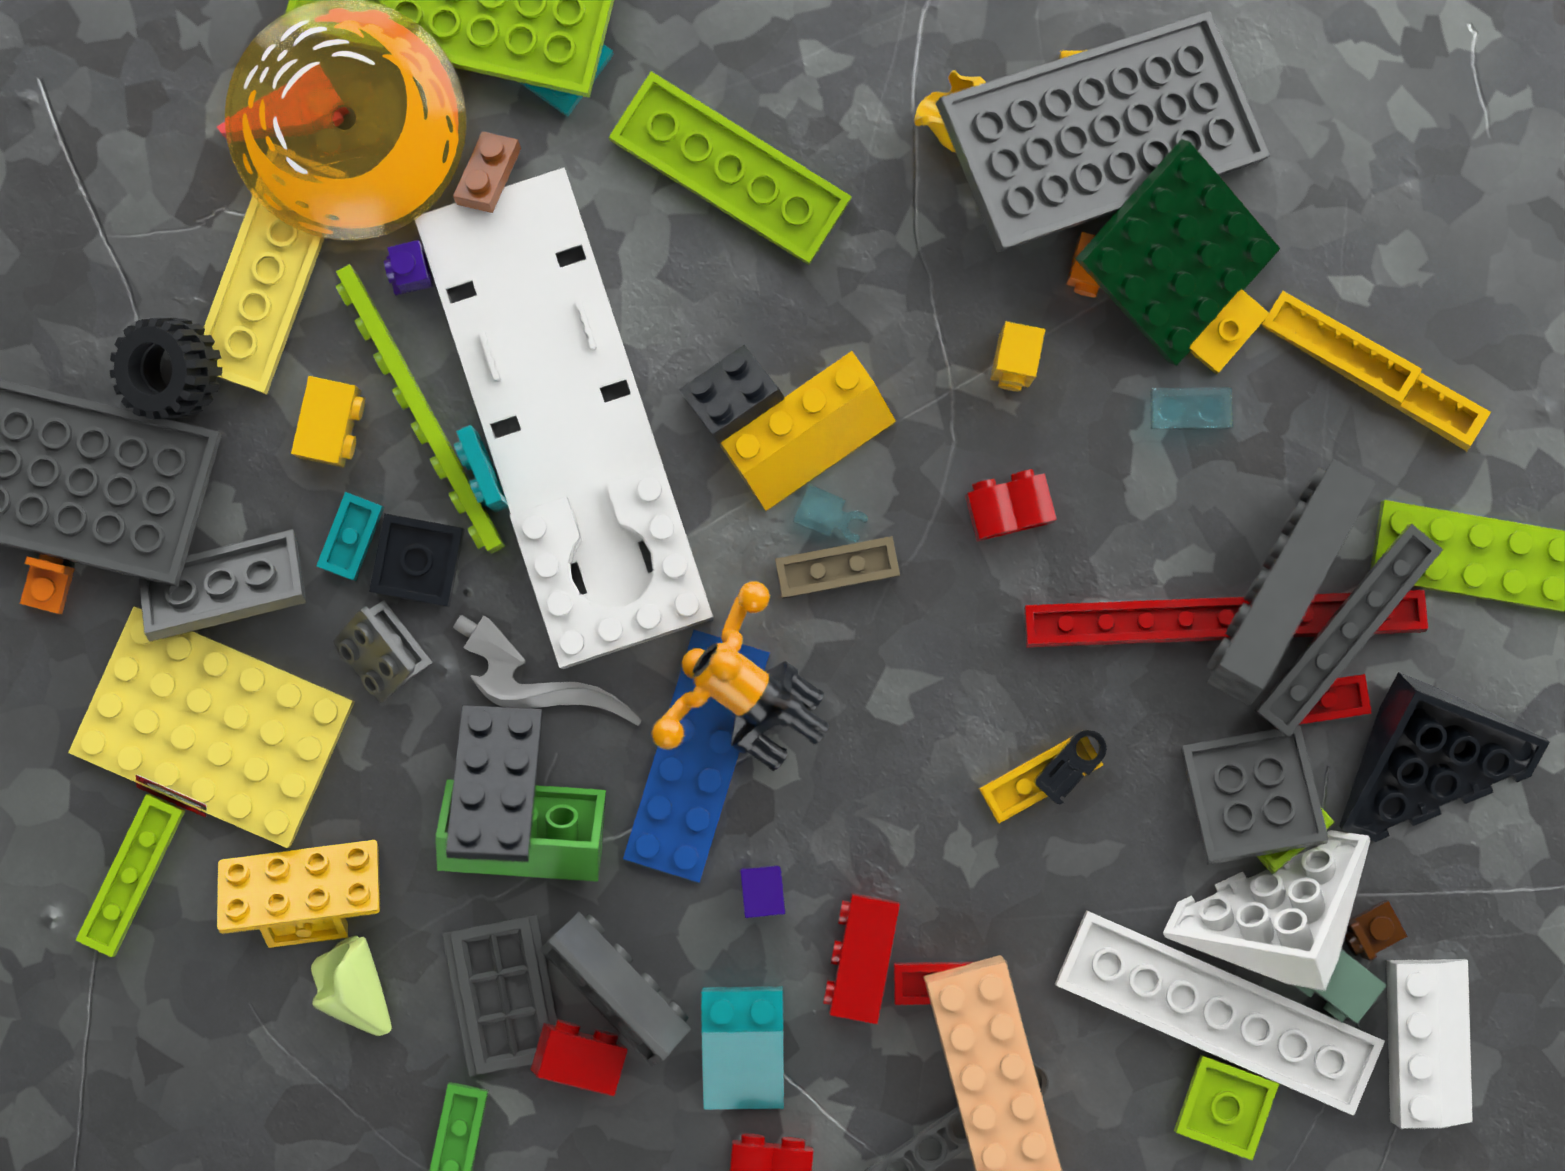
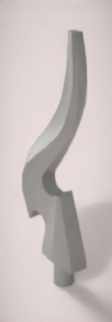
[453,615,642,726]

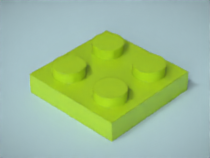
[1174,1054,1279,1161]

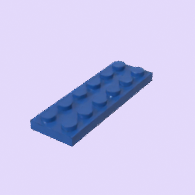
[623,629,770,883]

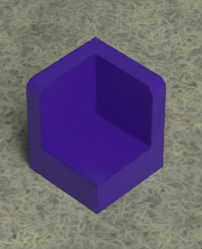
[740,866,785,918]

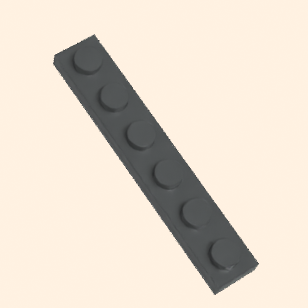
[1255,524,1443,737]

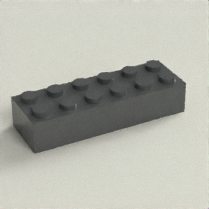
[1206,459,1377,706]

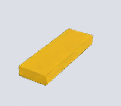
[978,730,1103,824]

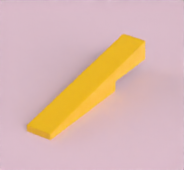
[1262,291,1491,452]

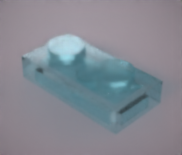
[1150,387,1233,430]

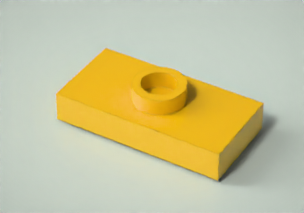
[1190,289,1270,375]

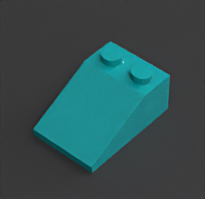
[701,986,784,1110]

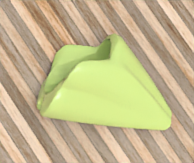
[311,935,392,1036]

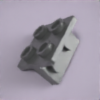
[333,600,433,703]

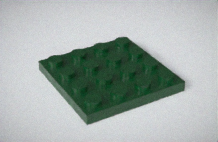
[1075,139,1281,366]

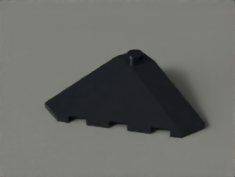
[1339,672,1550,842]

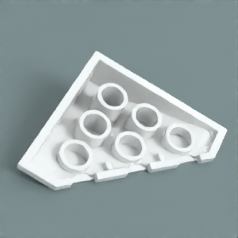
[1163,830,1370,991]

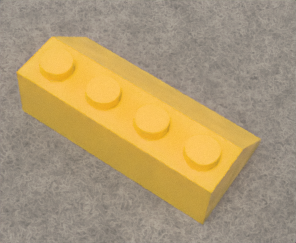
[720,351,896,511]

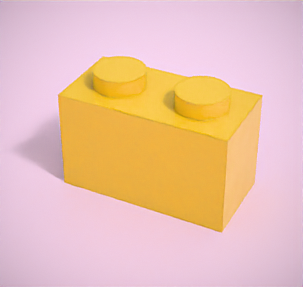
[990,321,1045,392]
[291,376,365,468]

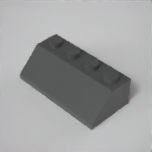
[540,912,691,1066]

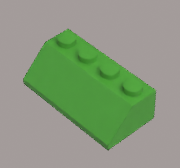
[435,779,606,882]

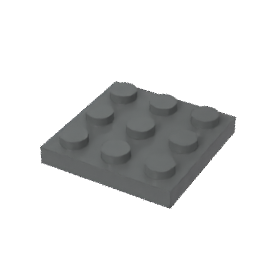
[1181,725,1329,865]

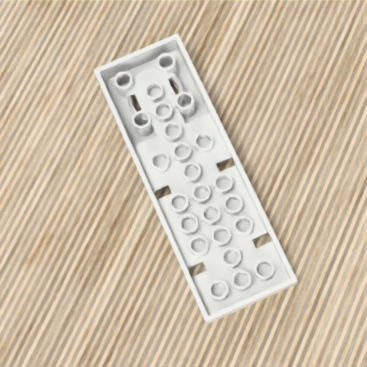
[414,167,714,669]

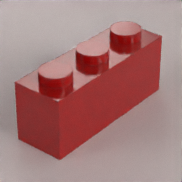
[823,893,900,1025]

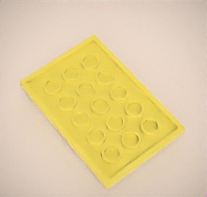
[68,606,355,848]

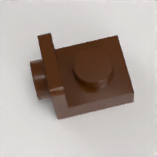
[1344,900,1408,961]

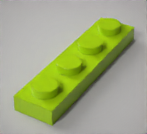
[76,794,185,958]

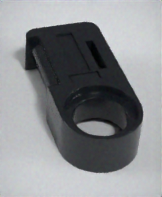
[1034,730,1107,804]

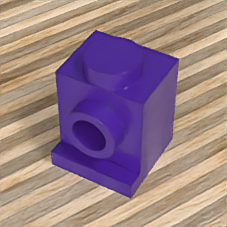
[384,240,434,296]

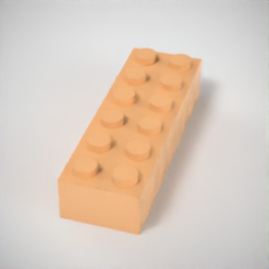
[923,955,1061,1171]

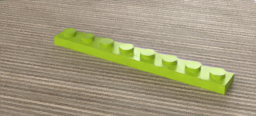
[335,264,505,554]

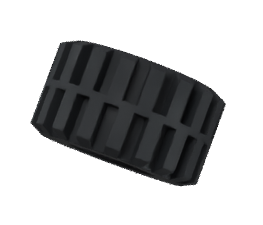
[110,318,222,419]

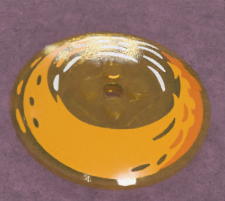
[225,0,467,241]

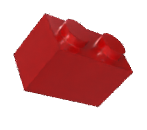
[530,1020,628,1096]

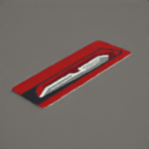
[136,775,207,817]

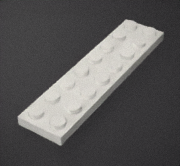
[1055,910,1385,1116]

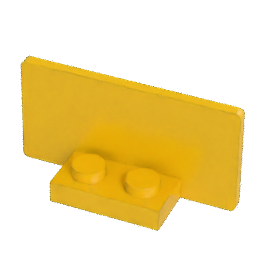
[217,840,380,948]

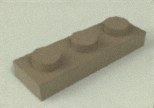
[775,536,900,599]

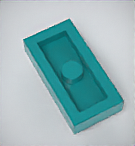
[316,492,385,581]

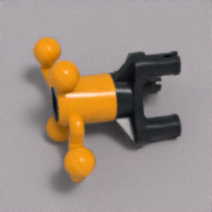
[652,581,829,771]

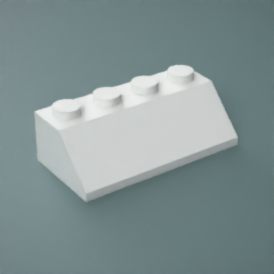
[1386,959,1472,1128]

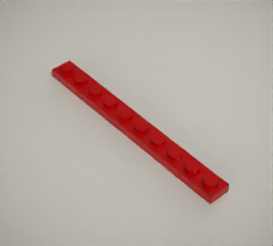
[1024,590,1428,648]

